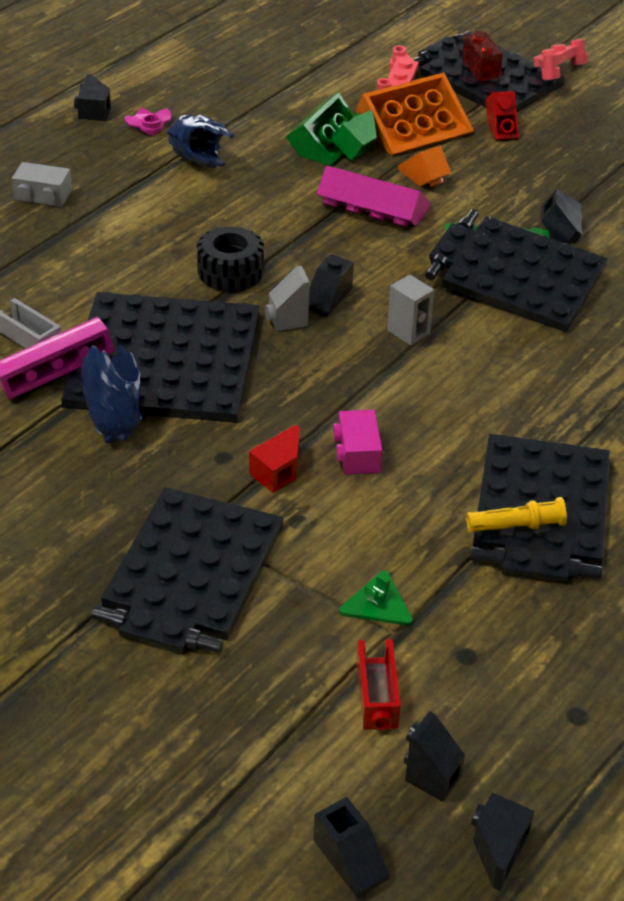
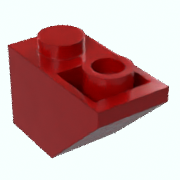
[485,91,519,140]
[249,425,300,493]

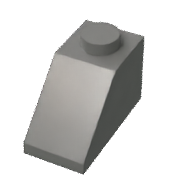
[265,266,310,331]

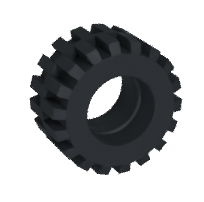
[197,226,264,292]

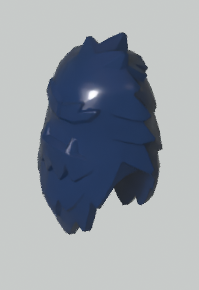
[167,114,234,168]
[81,345,142,443]

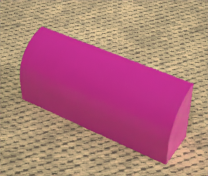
[0,317,115,399]

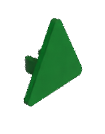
[339,570,412,626]

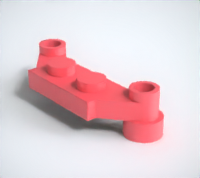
[534,39,588,80]
[377,46,419,90]

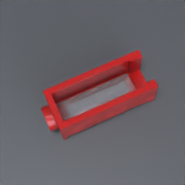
[356,639,401,730]

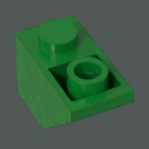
[332,110,377,161]

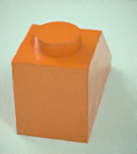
[398,145,451,187]

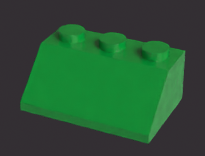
[285,92,355,166]

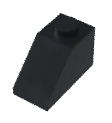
[309,254,354,317]
[471,792,535,891]

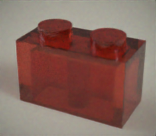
[462,31,503,81]

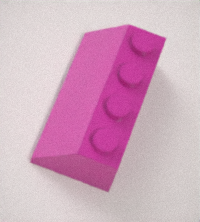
[317,165,431,228]

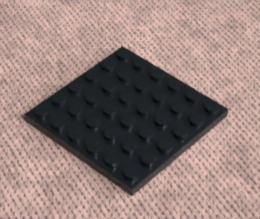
[61,292,260,423]

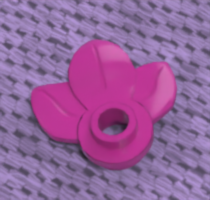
[125,108,171,135]

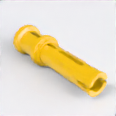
[466,497,567,533]

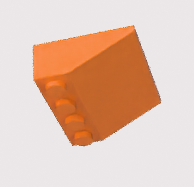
[355,73,474,156]

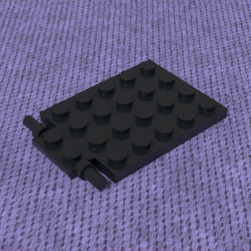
[413,31,565,112]
[425,209,608,333]
[470,433,610,584]
[92,487,283,654]

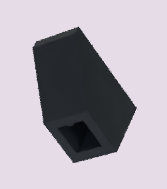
[74,74,111,121]
[541,189,582,245]
[404,711,465,802]
[313,797,389,898]

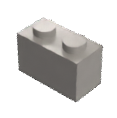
[12,162,72,207]
[387,275,434,345]

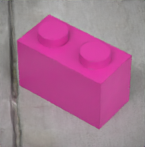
[333,409,382,474]

